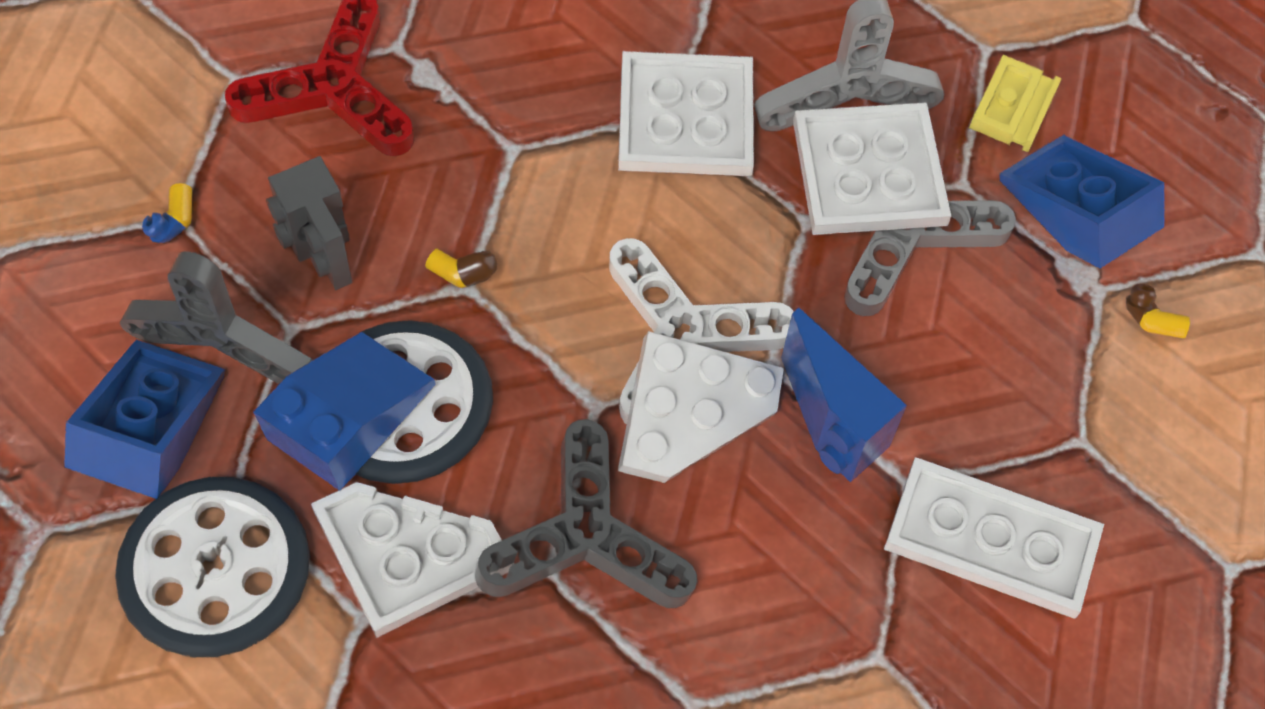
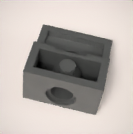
[266,156,352,290]

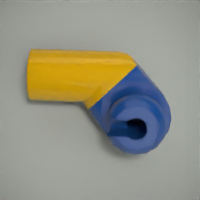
[142,183,192,243]

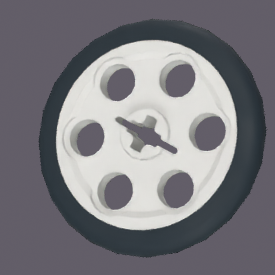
[348,320,493,484]
[115,477,310,657]

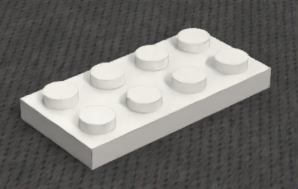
[884,457,1104,619]

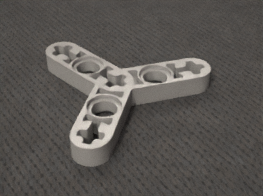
[755,0,944,131]
[844,201,1016,316]

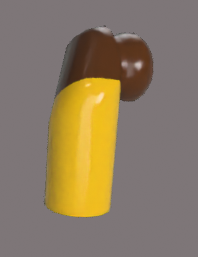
[425,248,498,288]
[1126,284,1190,339]

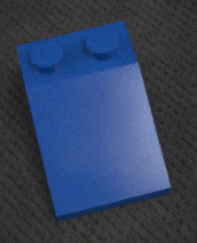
[999,135,1165,268]
[781,308,907,482]
[253,332,436,491]
[64,339,225,499]

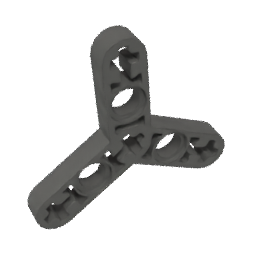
[120,251,313,384]
[475,419,697,608]

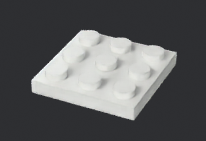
[618,51,754,176]
[793,103,951,235]

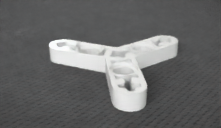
[609,238,794,424]

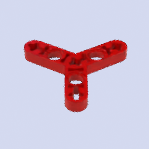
[225,0,414,156]

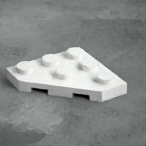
[618,331,784,483]
[311,482,514,638]

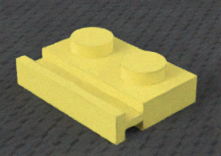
[969,55,1062,152]

